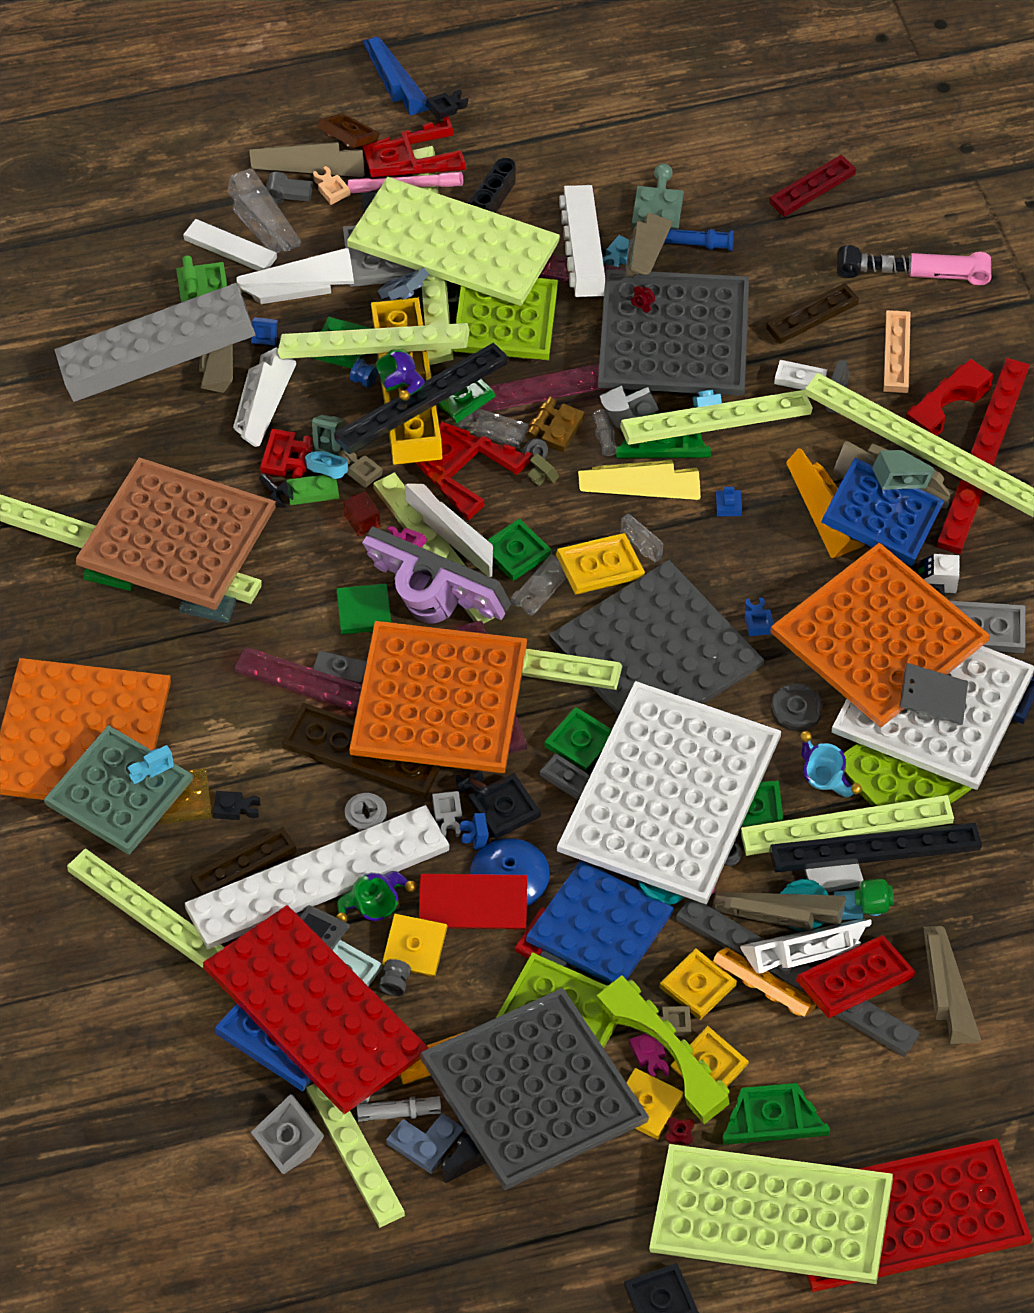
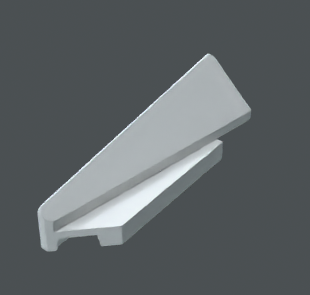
[236,248,354,304]
[233,347,296,447]
[405,484,493,577]
[740,919,872,974]

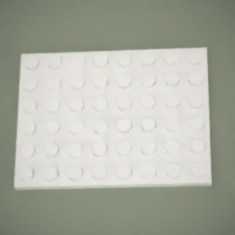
[557,681,781,904]

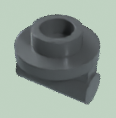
[518,438,548,459]

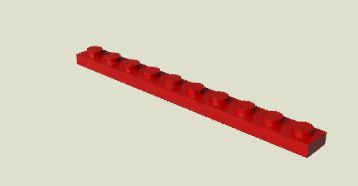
[937,358,1030,555]

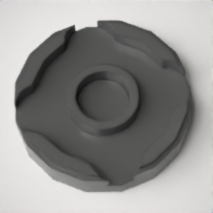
[771,683,823,731]

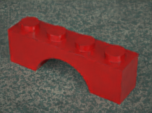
[906,359,993,436]

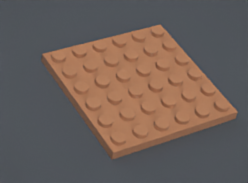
[76,458,276,610]

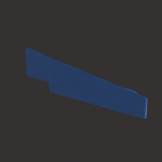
[362,36,429,116]

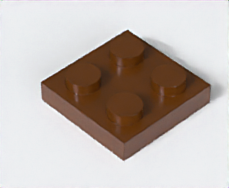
[317,113,380,148]

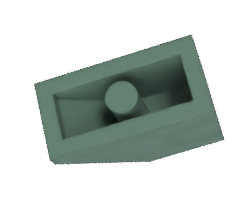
[312,415,346,456]
[872,450,934,490]

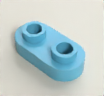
[305,451,348,479]

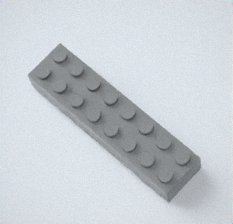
[54,283,256,402]

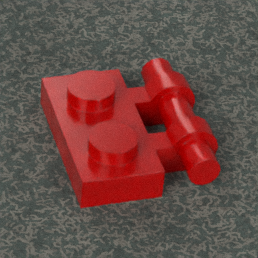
[260,429,313,479]

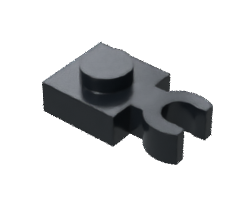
[425,90,469,120]
[213,791,261,820]

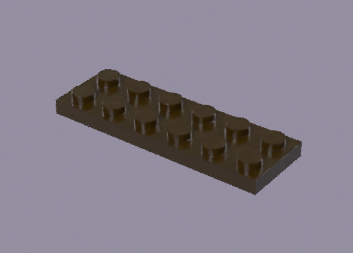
[282,702,442,799]

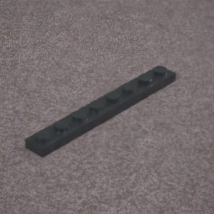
[334,342,508,454]
[769,823,982,873]

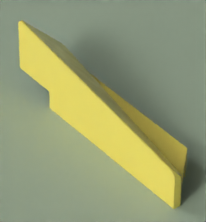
[578,460,701,500]

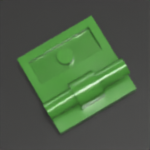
[176,256,227,303]

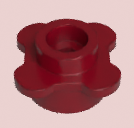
[631,286,655,313]
[665,1117,694,1145]

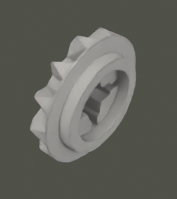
[345,793,387,831]

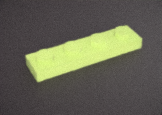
[522,649,622,690]

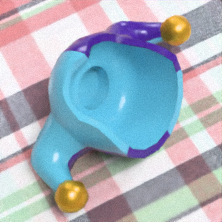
[800,731,862,798]

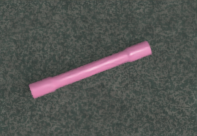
[348,172,463,193]

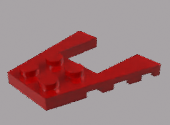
[362,116,466,177]
[415,422,533,521]

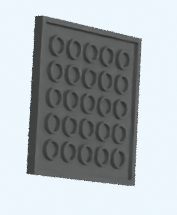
[598,269,749,396]
[549,560,764,716]
[420,988,649,1191]

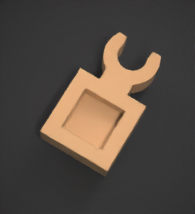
[313,166,350,205]

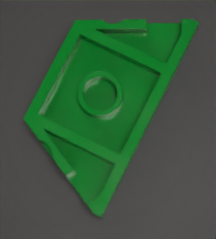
[616,413,711,458]
[722,1083,830,1145]

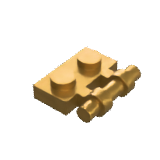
[526,397,585,453]

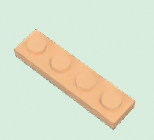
[883,310,911,393]

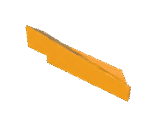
[786,448,865,558]

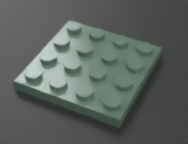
[44,725,193,855]

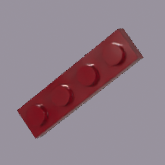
[769,154,856,217]

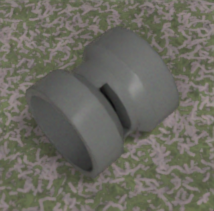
[379,959,411,997]

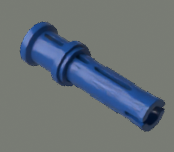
[664,229,734,252]

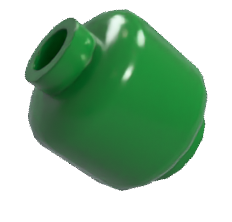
[854,879,894,915]

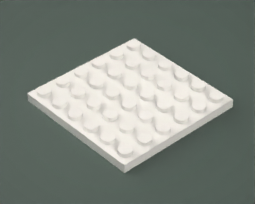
[831,646,1034,790]

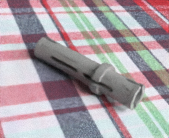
[357,1096,442,1122]

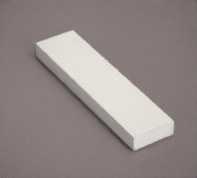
[183,219,277,271]

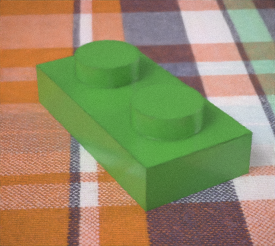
[286,475,339,505]

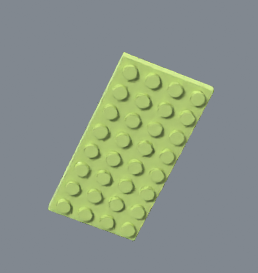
[347,177,560,306]
[649,1144,893,1284]

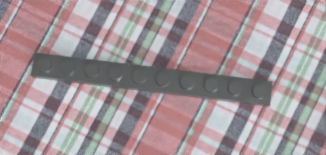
[676,898,920,1057]

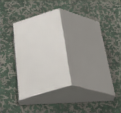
[251,1094,324,1174]

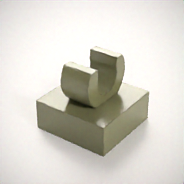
[528,453,560,486]

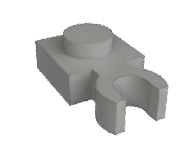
[432,791,462,838]

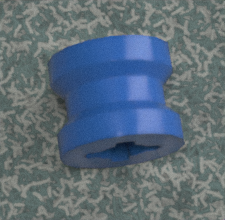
[350,358,378,388]

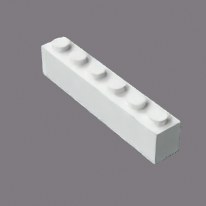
[559,185,605,297]

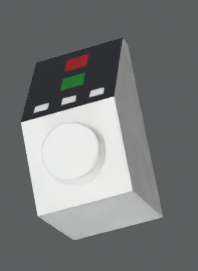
[908,554,959,593]

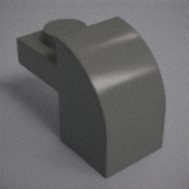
[600,386,659,428]

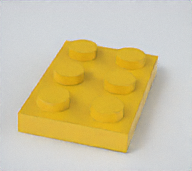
[556,533,645,595]

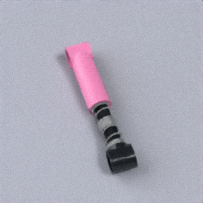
[837,245,991,285]

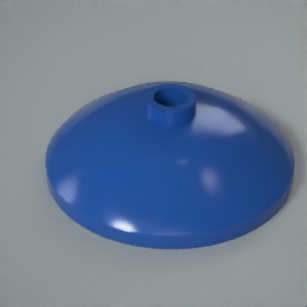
[470,838,550,906]

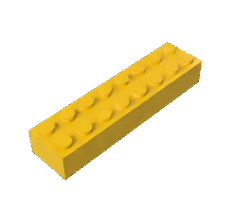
[371,297,442,465]

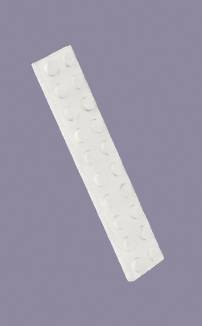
[185,805,449,950]

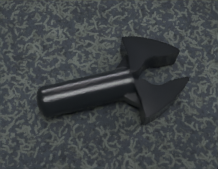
[259,473,293,508]
[456,769,490,796]

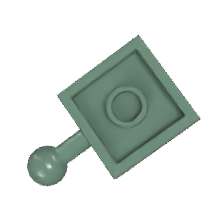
[632,163,684,230]

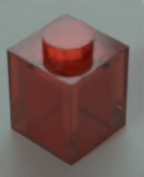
[343,491,381,537]

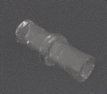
[592,409,617,456]

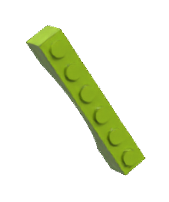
[597,975,730,1125]

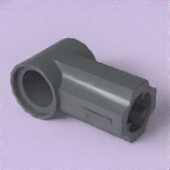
[264,172,313,203]

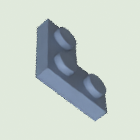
[378,268,429,301]
[386,1114,465,1174]

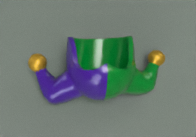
[376,349,425,401]
[336,871,417,922]

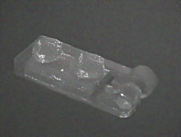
[455,409,528,448]
[510,554,567,616]

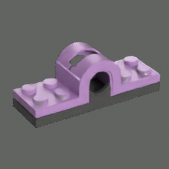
[362,526,512,624]

